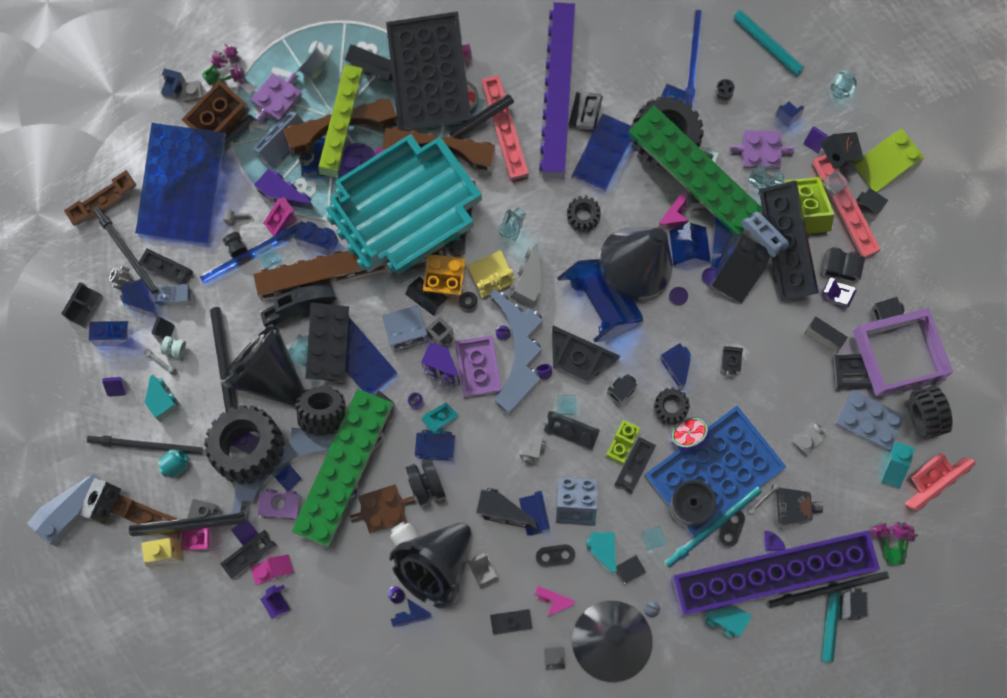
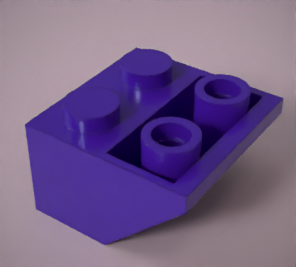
[421,342,460,386]

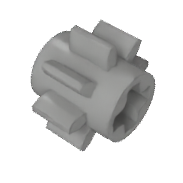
[109,266,133,290]

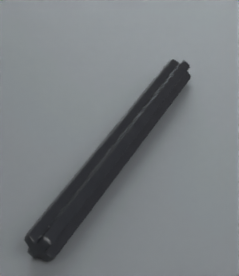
[210,307,237,413]
[129,512,246,537]

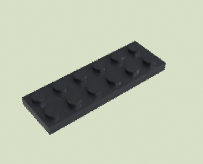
[758,180,819,301]

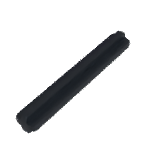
[449,94,514,139]

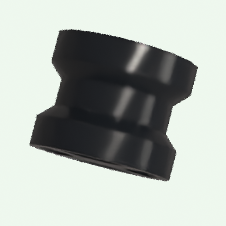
[715,79,735,102]

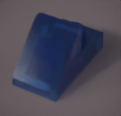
[391,598,433,628]

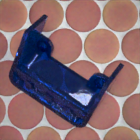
[557,259,643,342]

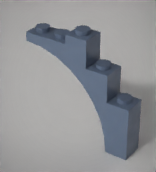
[490,289,543,416]

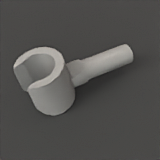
[223,210,250,223]

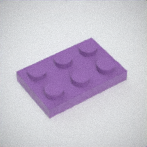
[455,335,502,398]

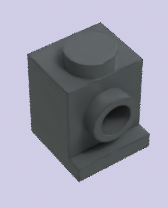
[544,647,565,671]

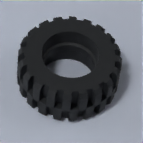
[629,96,704,171]
[204,405,284,485]

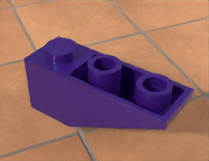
[254,168,313,209]

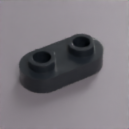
[718,510,745,548]
[536,544,575,568]

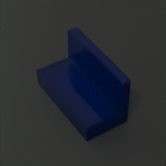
[519,491,550,537]

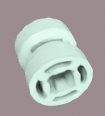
[161,336,186,359]

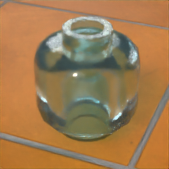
[829,70,857,99]

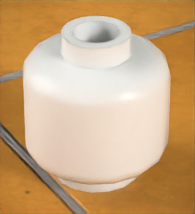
[390,522,419,546]

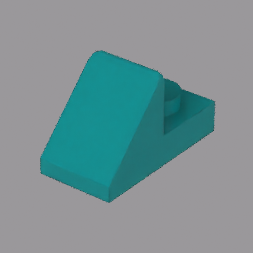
[421,402,459,436]

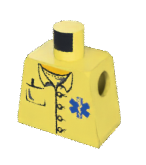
[142,538,184,567]

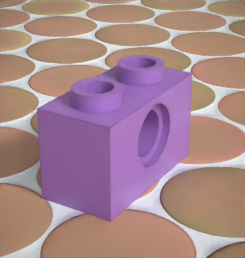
[258,489,302,520]

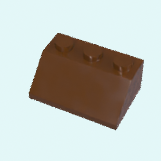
[181,80,250,149]

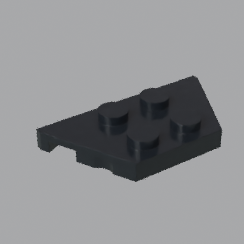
[552,325,620,384]

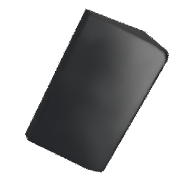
[405,277,448,316]

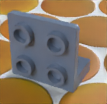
[382,305,428,351]
[556,477,598,525]

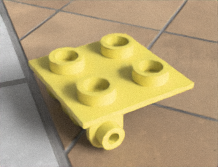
[467,250,515,298]

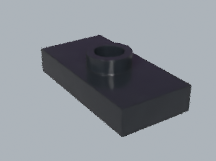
[490,609,533,635]

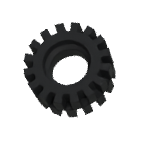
[567,195,601,232]
[654,387,690,425]

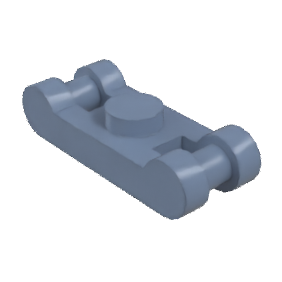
[741,212,789,257]

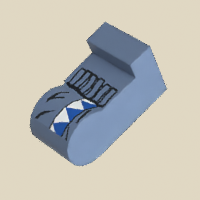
[155,284,192,306]

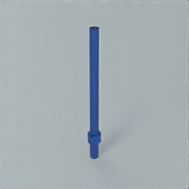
[684,10,702,105]
[199,223,302,282]

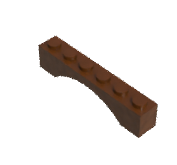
[284,98,397,157]
[381,127,496,172]

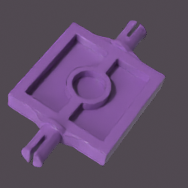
[251,72,302,124]
[730,130,794,169]

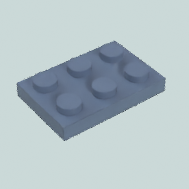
[835,390,906,451]

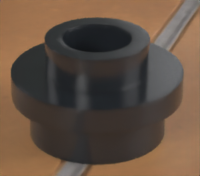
[459,292,478,310]

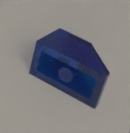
[120,279,160,318]
[659,343,691,390]

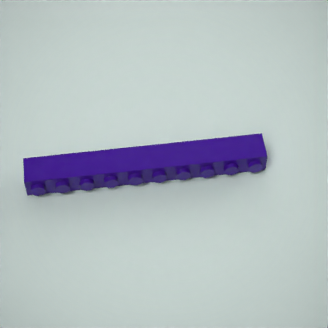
[539,2,575,179]

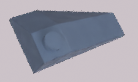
[27,473,101,547]

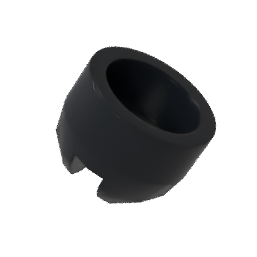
[299,150,314,167]

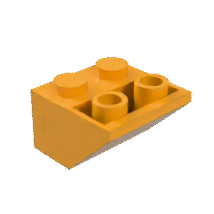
[423,255,466,295]

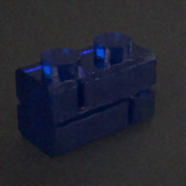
[415,430,456,461]

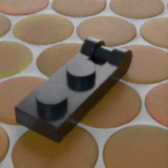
[139,248,193,286]
[543,411,600,449]
[614,437,656,494]
[220,530,277,580]

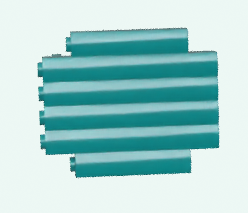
[326,134,482,275]

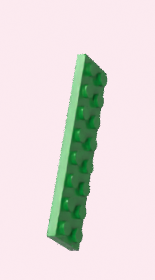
[628,105,763,235]
[291,389,393,548]

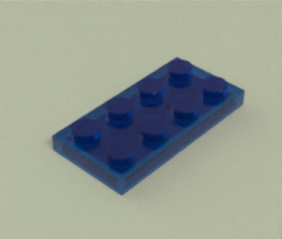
[572,113,631,192]
[345,317,398,395]

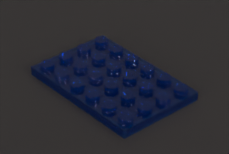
[135,123,226,244]

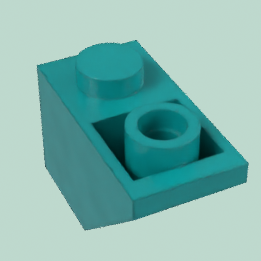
[145,374,179,422]
[703,605,752,639]

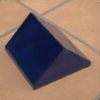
[669,222,711,267]

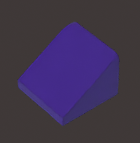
[803,126,829,153]
[102,377,126,397]
[231,518,259,545]

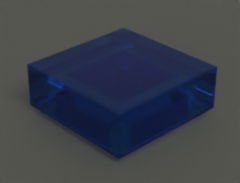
[275,464,303,490]

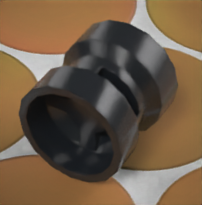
[222,232,247,258]

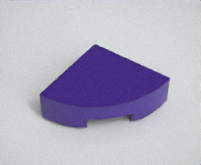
[764,531,786,551]

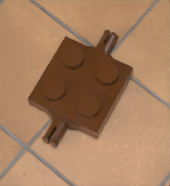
[349,484,416,534]

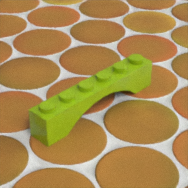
[319,64,363,178]

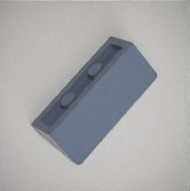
[252,111,305,167]

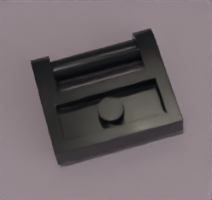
[833,354,873,390]

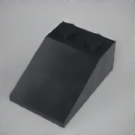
[710,233,771,304]
[476,488,539,531]

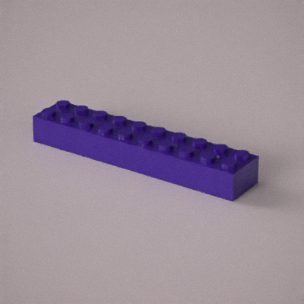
[671,530,880,617]

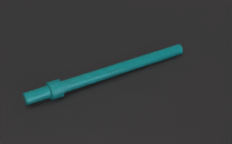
[665,487,762,568]

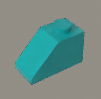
[880,442,915,489]
[587,532,616,574]

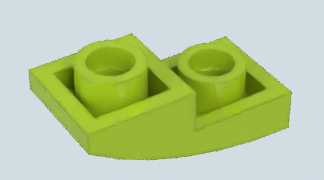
[605,420,640,466]

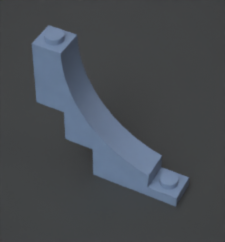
[232,427,337,517]

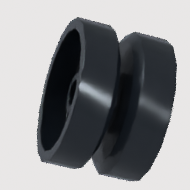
[405,457,447,507]
[670,480,716,528]

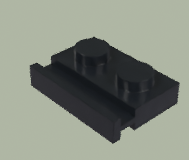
[568,92,603,130]

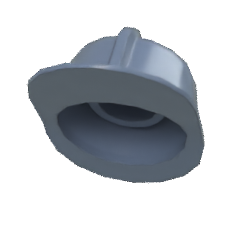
[295,39,325,79]

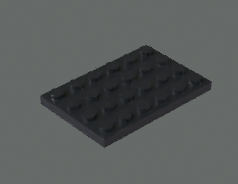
[386,11,471,131]

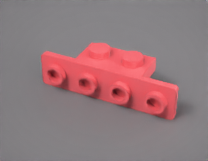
[905,453,976,511]

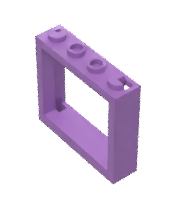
[853,308,953,397]

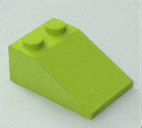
[856,128,925,193]
[783,177,834,234]

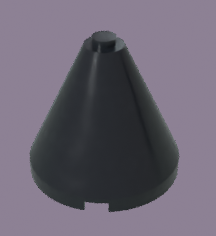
[598,227,673,300]
[220,324,305,406]
[389,523,472,609]
[572,600,653,683]

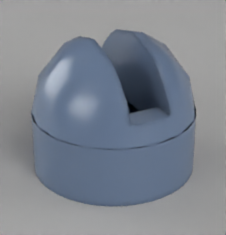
[644,601,660,618]

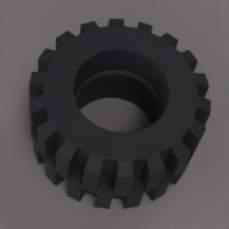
[296,386,346,436]
[909,386,953,439]

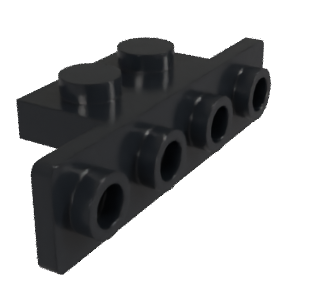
[345,44,393,83]

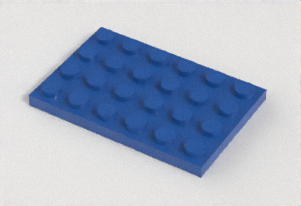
[644,406,787,538]

